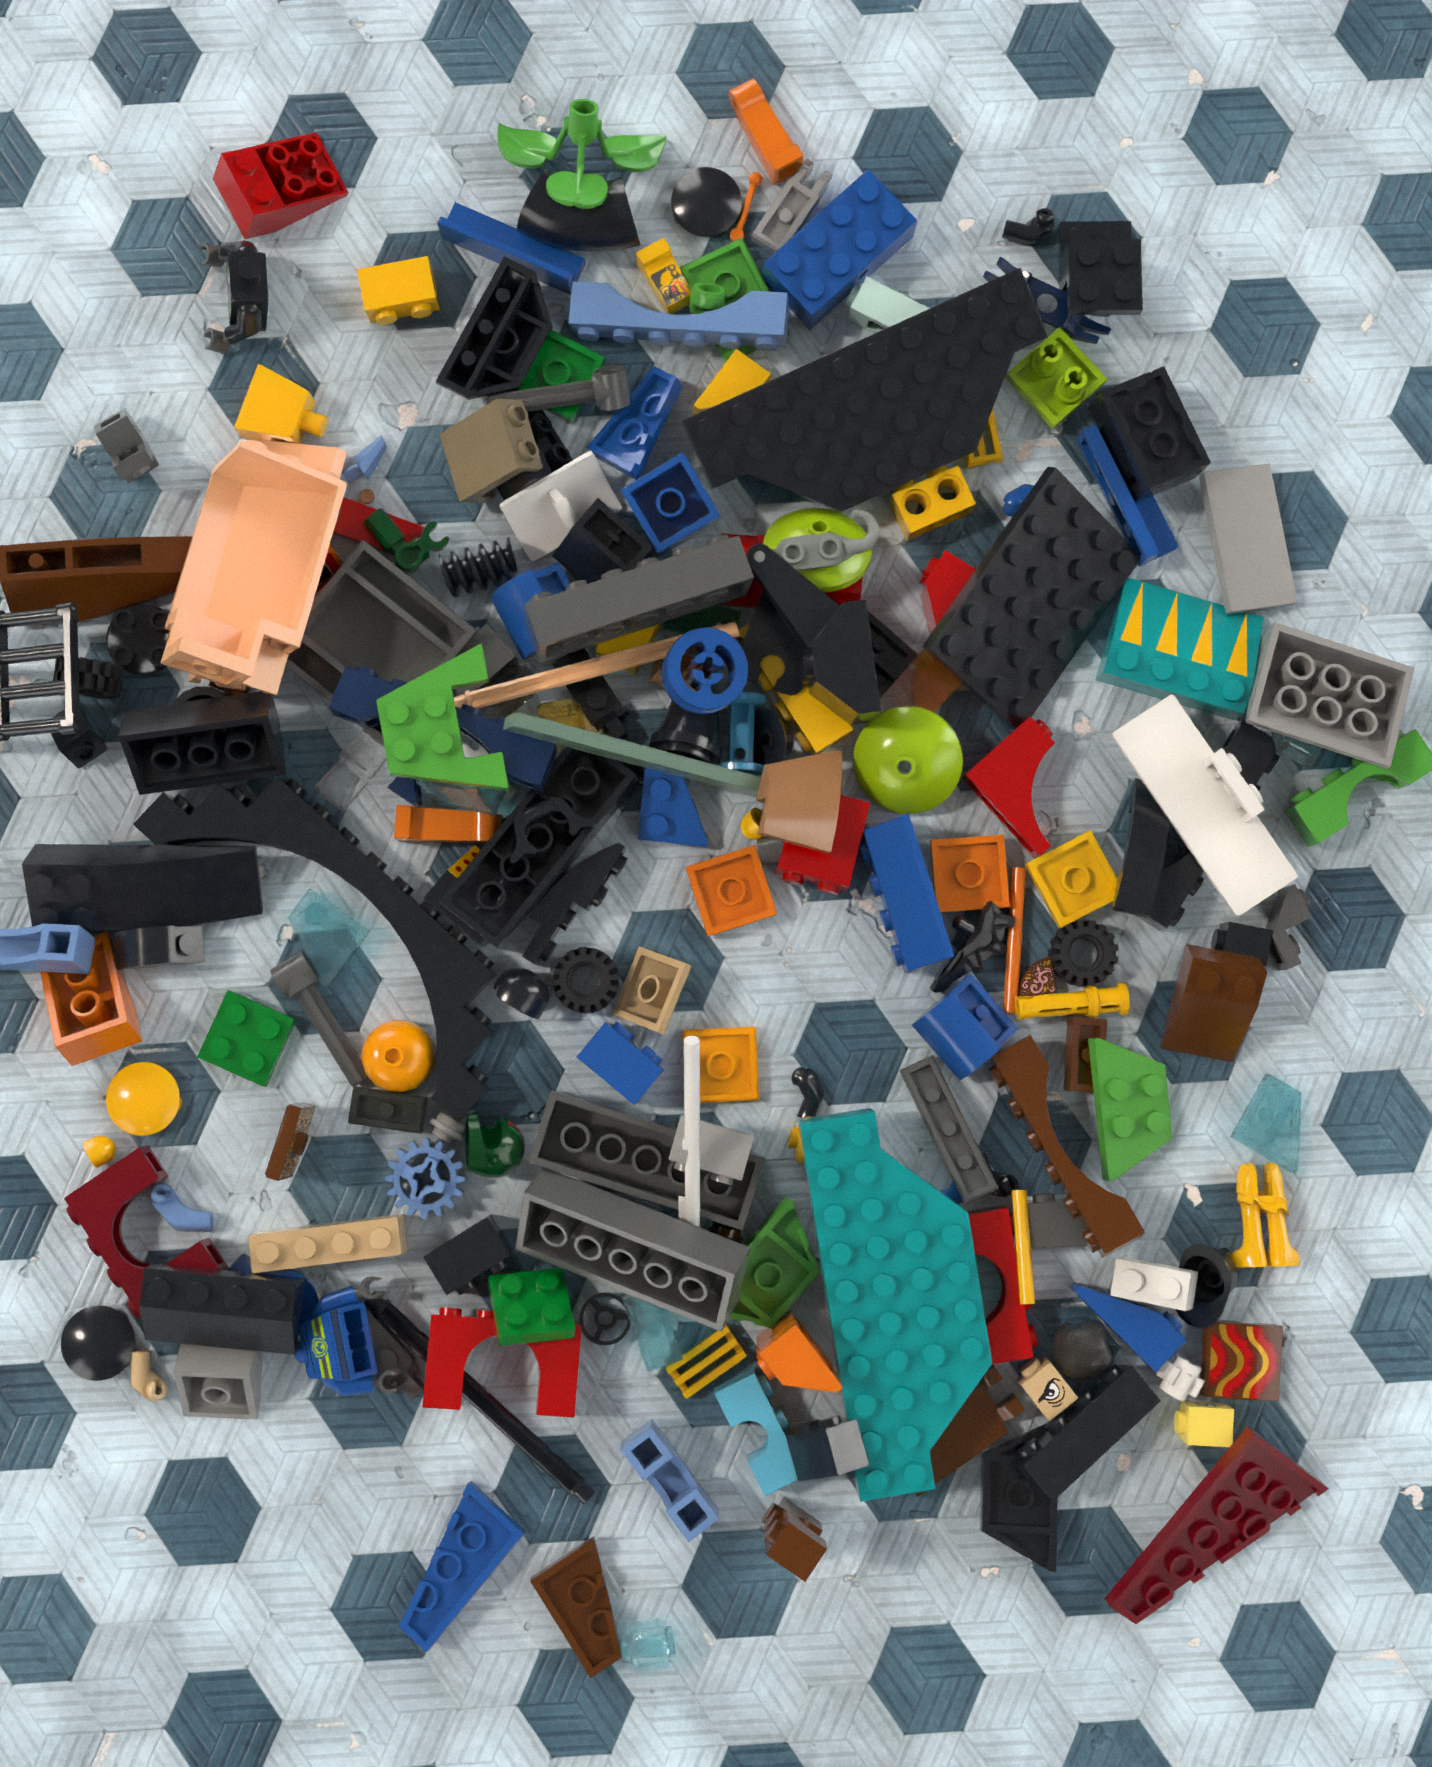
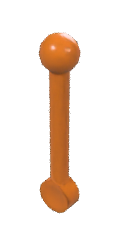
[730,172,762,242]

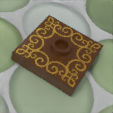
[265,1102,316,1181]

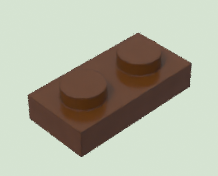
[1064,1017,1107,1092]

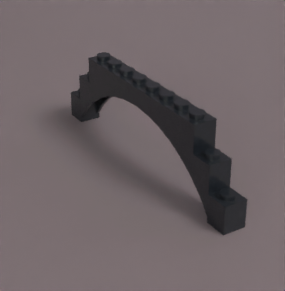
[133,776,497,1123]

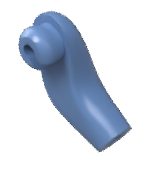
[150,1183,214,1232]

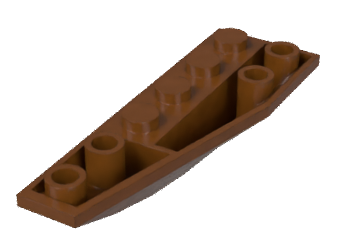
[0,536,192,627]

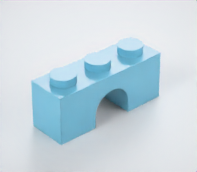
[714,1367,798,1496]

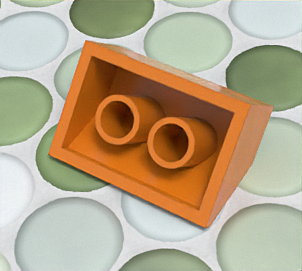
[755,1310,843,1393]

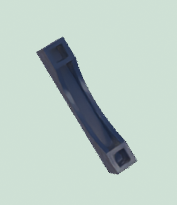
[329,666,558,793]

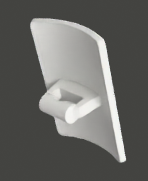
[499,451,622,563]

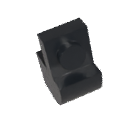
[115,925,205,970]

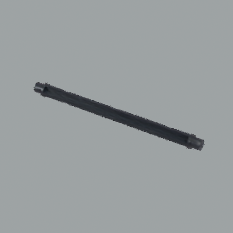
[364,1291,595,1504]

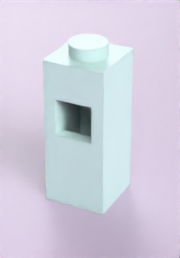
[846,276,930,334]

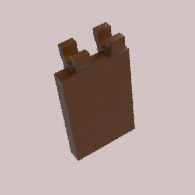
[915,1364,1025,1497]

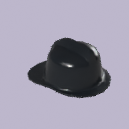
[1175,1244,1238,1328]

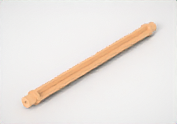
[454,621,740,709]

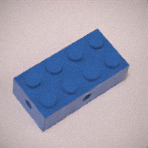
[762,169,917,330]

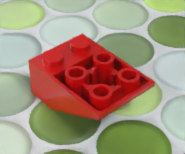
[212,132,349,240]

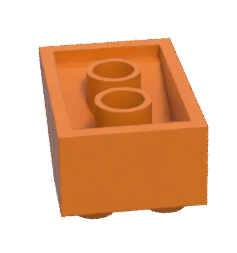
[40,931,143,1066]

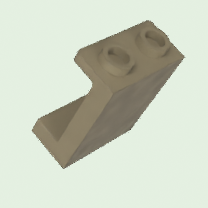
[440,398,543,503]

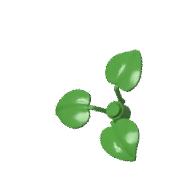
[497,99,666,209]

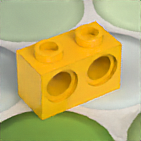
[889,465,976,542]

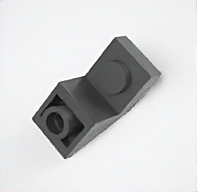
[1265,884,1311,971]

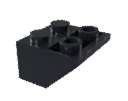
[497,409,573,501]
[552,498,654,584]

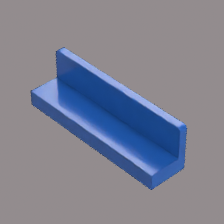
[437,202,586,295]
[1076,424,1178,567]

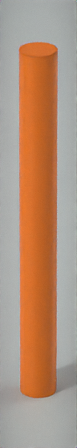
[1003,867,1026,1014]

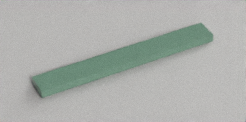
[503,712,761,797]

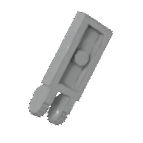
[751,159,833,254]

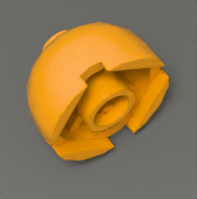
[361,1020,437,1093]

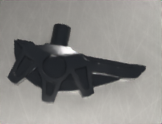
[930,900,1015,993]

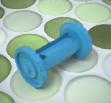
[716,692,766,776]

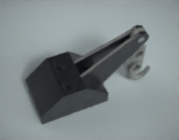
[746,510,881,725]

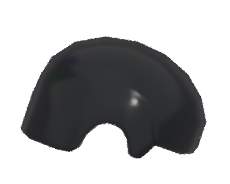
[493,968,549,1019]

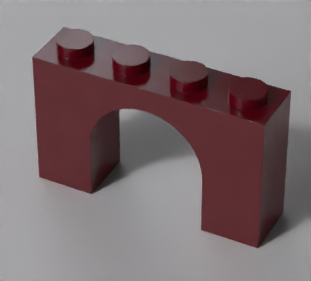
[64,1146,229,1319]

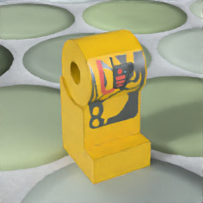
[636,238,691,314]

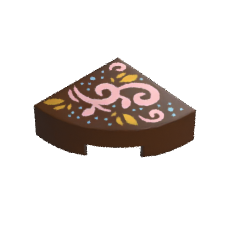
[1019,956,1056,996]

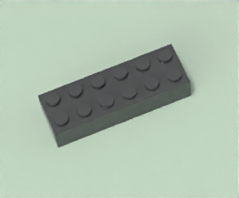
[525,535,754,663]
[528,1090,765,1230]
[515,1167,751,1332]

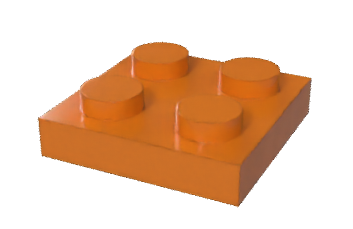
[930,834,1010,913]
[685,845,777,937]

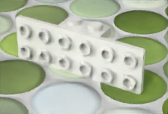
[1112,695,1298,916]

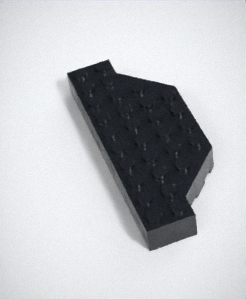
[681,267,1048,512]

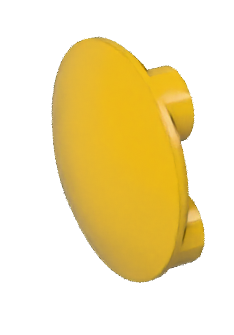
[106,1062,182,1136]

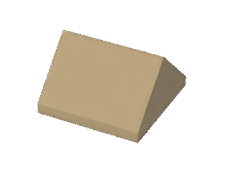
[612,946,692,1035]

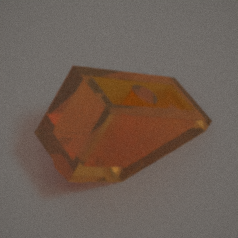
[910,649,962,713]

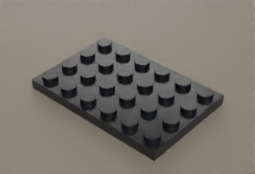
[922,467,1141,730]

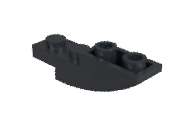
[522,843,628,965]

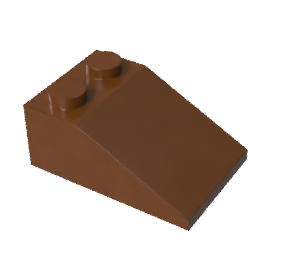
[1160,944,1267,1062]

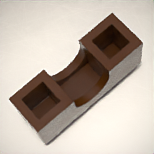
[762,1497,827,1582]

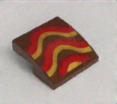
[1199,1320,1283,1401]

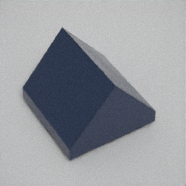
[387,777,423,807]

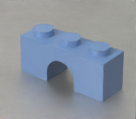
[620,1419,719,1543]

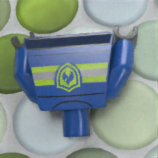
[294,1276,403,1396]

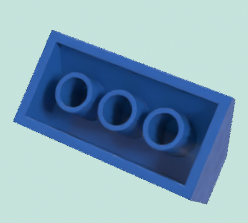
[859,814,954,972]

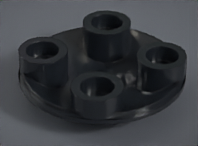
[671,167,742,238]
[106,604,170,675]
[61,1305,136,1381]

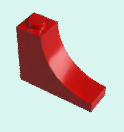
[962,716,1055,859]

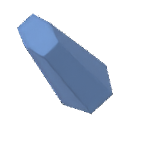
[342,435,387,484]

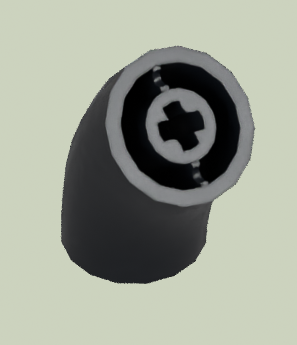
[517,169,641,252]

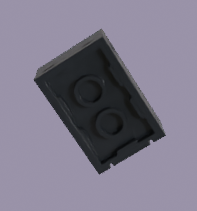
[1088,366,1211,503]

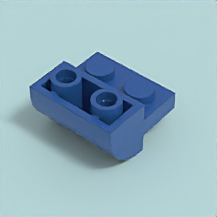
[490,562,570,661]
[912,973,1019,1080]

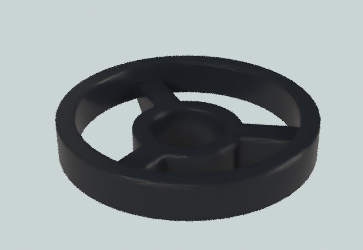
[579,1292,631,1346]

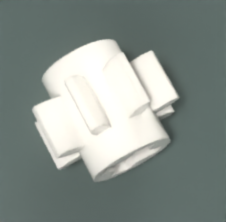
[1156,1354,1205,1402]

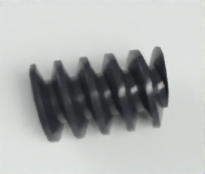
[438,537,518,598]

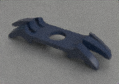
[983,257,1111,344]

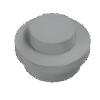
[429,1112,465,1144]

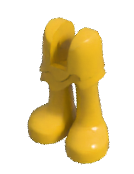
[1230,1162,1300,1267]

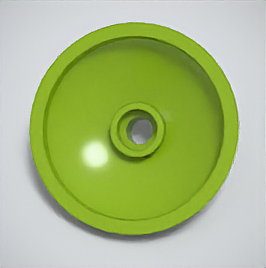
[763,508,872,592]
[853,706,963,814]

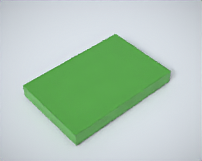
[679,238,790,363]

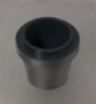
[649,700,723,765]

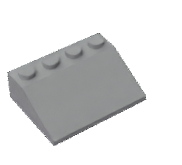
[1246,622,1415,769]

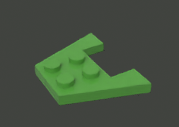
[376,643,510,791]

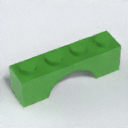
[1284,729,1432,847]

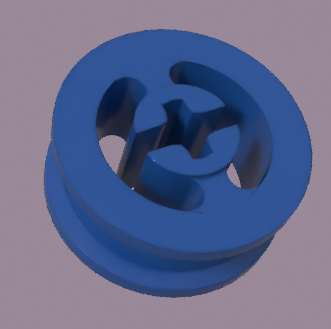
[662,628,748,715]

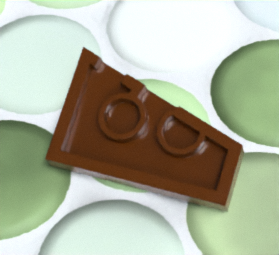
[530,1536,623,1678]

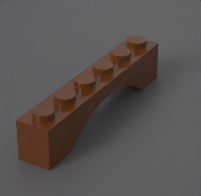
[988,1035,1145,1258]

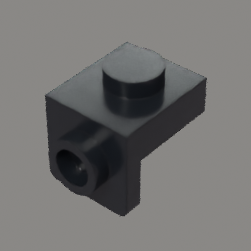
[51,707,107,768]

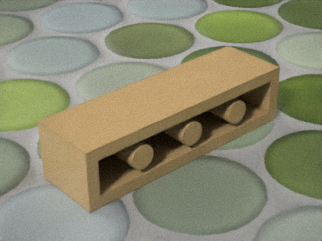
[248,1213,408,1273]

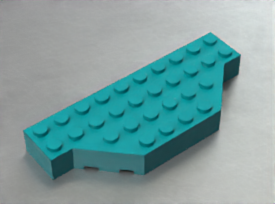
[797,1108,992,1502]

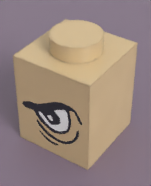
[1016,1356,1078,1421]

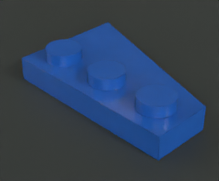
[586,366,683,480]

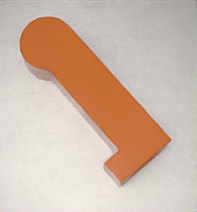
[728,79,804,185]
[394,805,503,844]

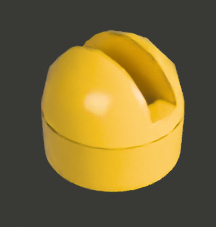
[740,808,764,840]
[83,1135,116,1168]

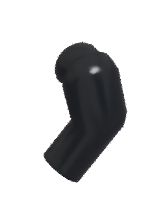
[791,1067,824,1119]

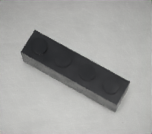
[1013,1364,1161,1502]

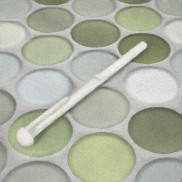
[678,1036,700,1228]

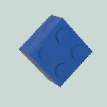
[621,452,722,557]
[576,1021,665,1105]

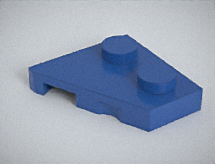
[638,768,709,847]

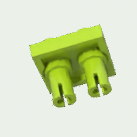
[1005,327,1108,430]

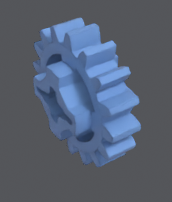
[385,1138,467,1219]

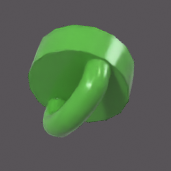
[689,282,727,314]

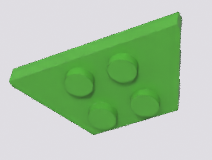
[1088,1038,1173,1181]
[729,1196,820,1328]

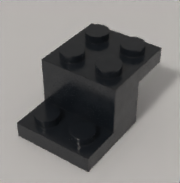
[1058,221,1143,315]

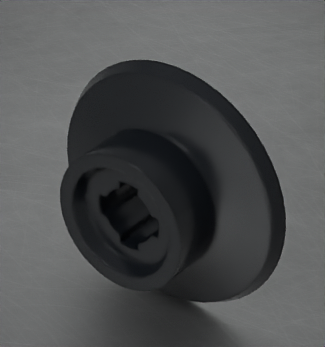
[753,707,794,766]

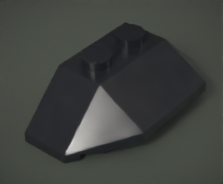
[435,256,553,400]

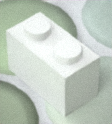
[1110,1257,1198,1311]

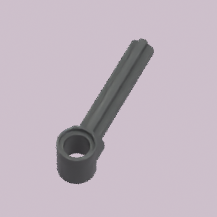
[487,365,631,412]
[270,950,369,1086]

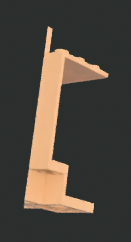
[161,440,347,695]

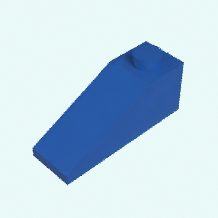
[1069,1282,1187,1372]

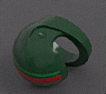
[465,1112,525,1178]

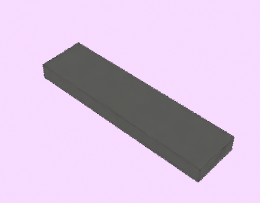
[900,1055,999,1205]

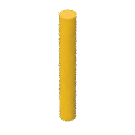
[1012,1190,1035,1304]

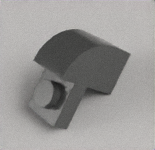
[94,408,159,483]

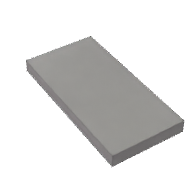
[1199,463,1298,615]

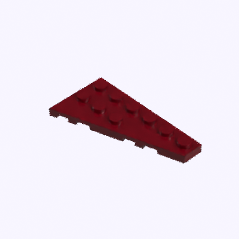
[1104,1427,1329,1624]

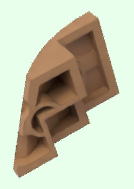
[756,751,842,853]

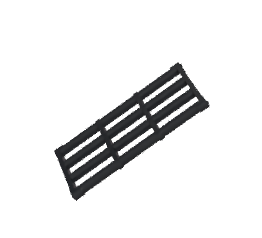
[0,602,81,741]

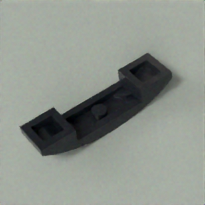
[1112,778,1170,918]

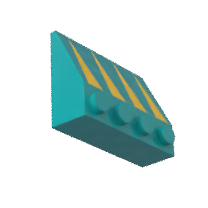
[1095,578,1264,720]

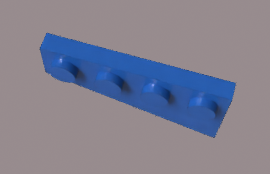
[399,1481,526,1652]

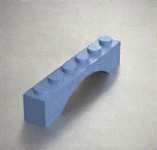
[568,281,790,351]
[0,924,95,974]

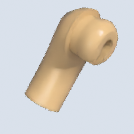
[131,1350,168,1402]

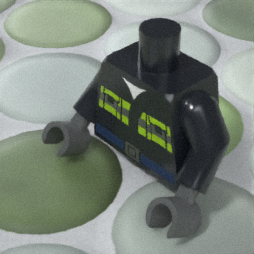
[199,240,268,354]

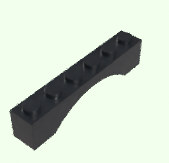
[1135,720,1282,931]

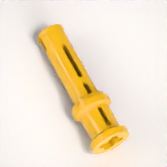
[1014,983,1130,1020]

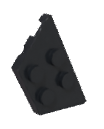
[980,1422,1058,1572]

